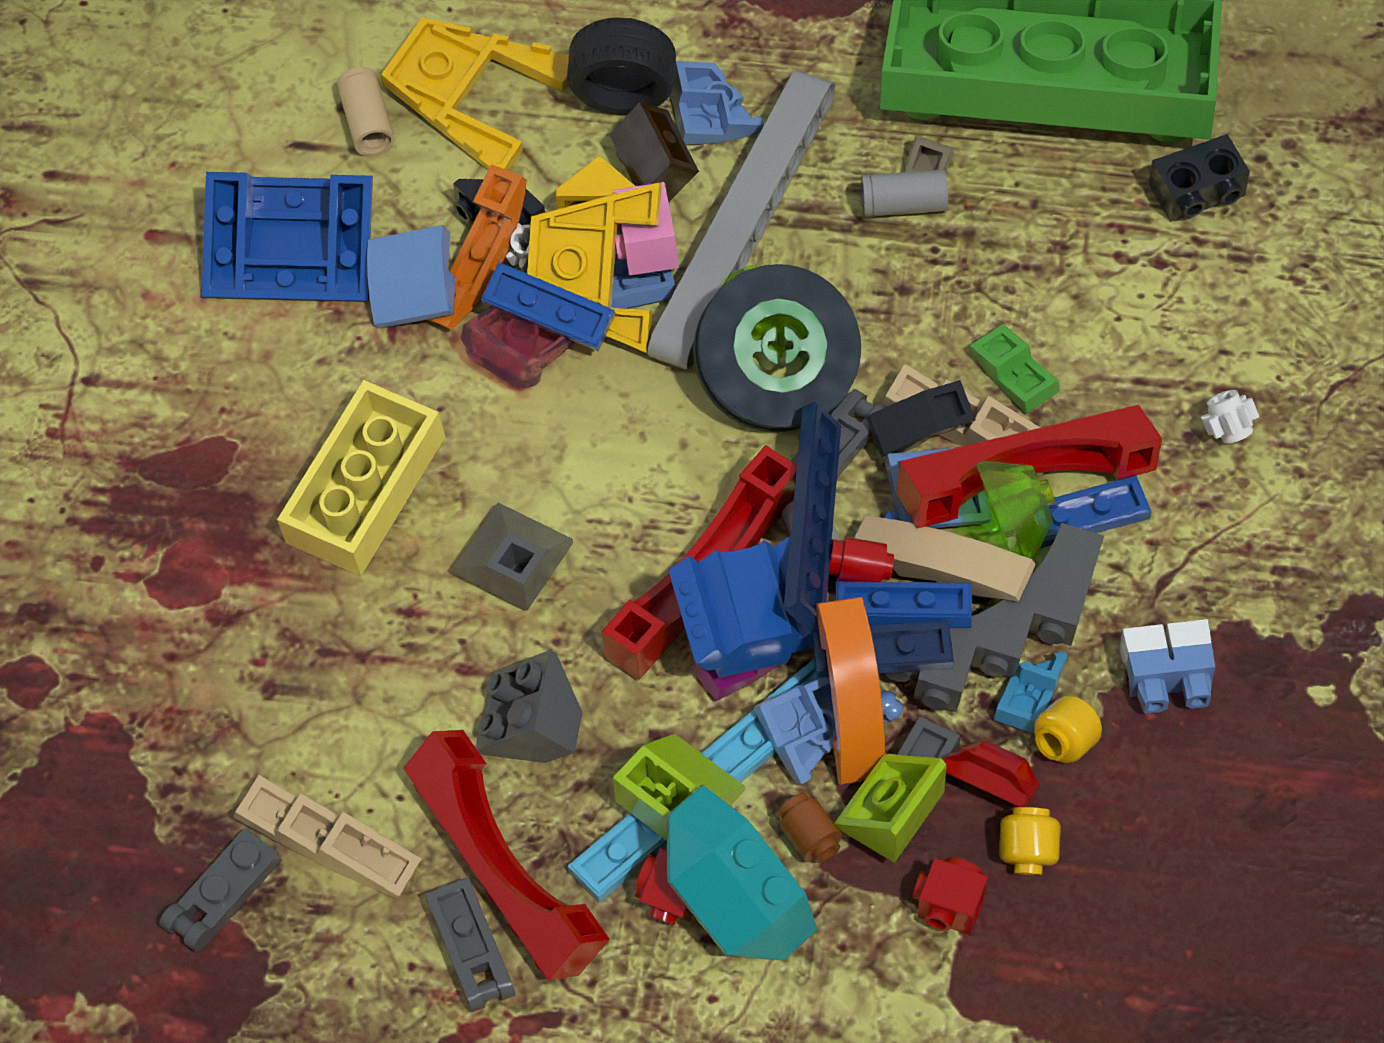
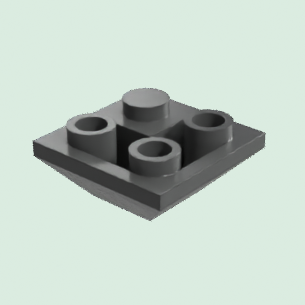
[452,502,573,610]
[476,650,583,763]

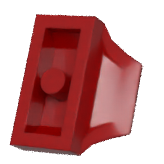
[944,740,1040,807]

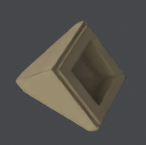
[903,135,955,173]

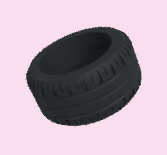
[567,17,676,115]

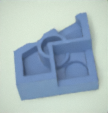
[671,61,764,144]
[754,677,837,785]

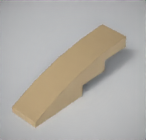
[880,363,1044,477]
[854,515,1036,601]
[233,775,422,899]

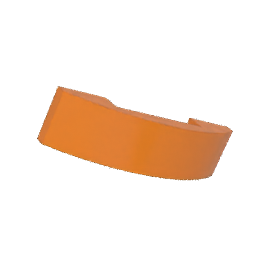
[427,164,527,330]
[816,597,885,785]

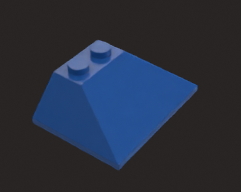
[202,172,373,302]

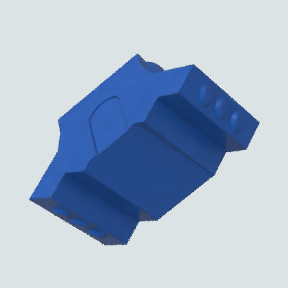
[669,536,813,678]

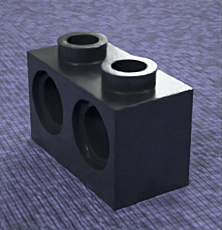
[1149,134,1250,222]

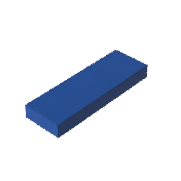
[481,262,616,352]
[1011,475,1151,552]
[836,581,972,628]

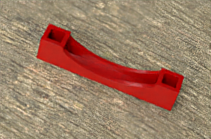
[896,405,1162,528]
[601,445,797,680]
[403,730,610,980]

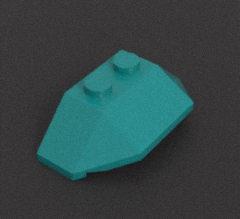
[666,785,817,960]

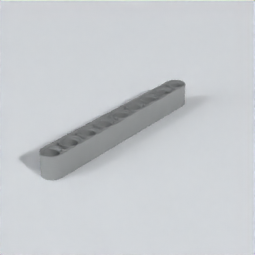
[648,70,835,370]

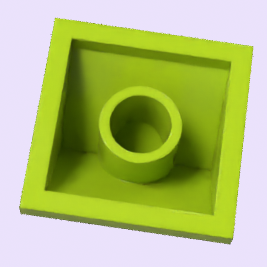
[834,754,946,863]

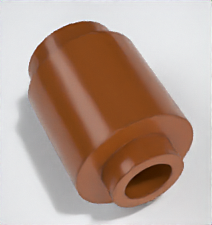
[777,793,842,863]

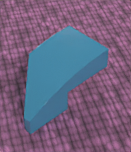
[994,651,1068,734]

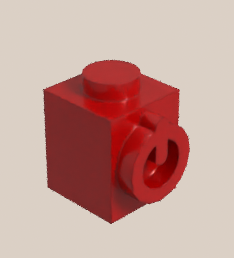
[635,848,693,925]
[913,857,988,936]

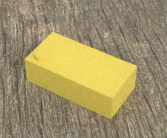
[277,380,445,576]

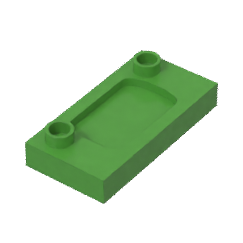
[880,0,1222,143]

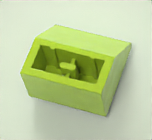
[613,734,745,841]

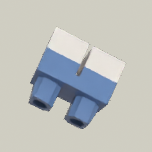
[1119,619,1215,714]

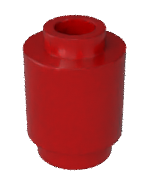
[829,536,894,582]

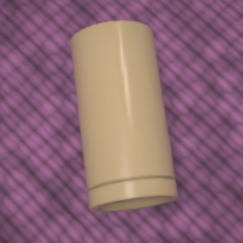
[337,67,395,156]

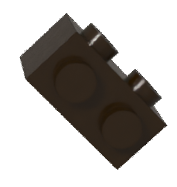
[609,102,699,202]

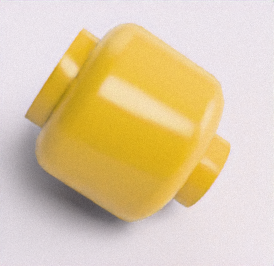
[1034,695,1102,764]
[999,807,1061,876]

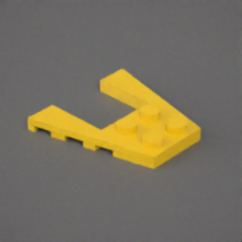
[381,17,569,171]

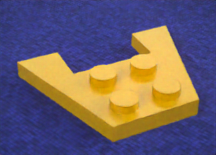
[527,183,662,353]

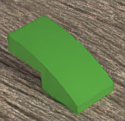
[970,324,1060,414]

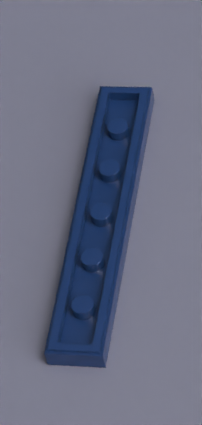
[784,401,841,633]

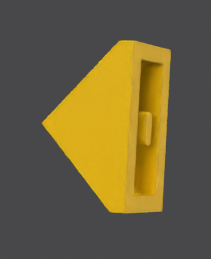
[556,155,635,209]

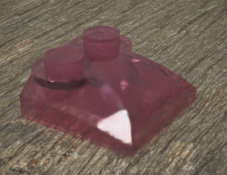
[460,307,575,389]

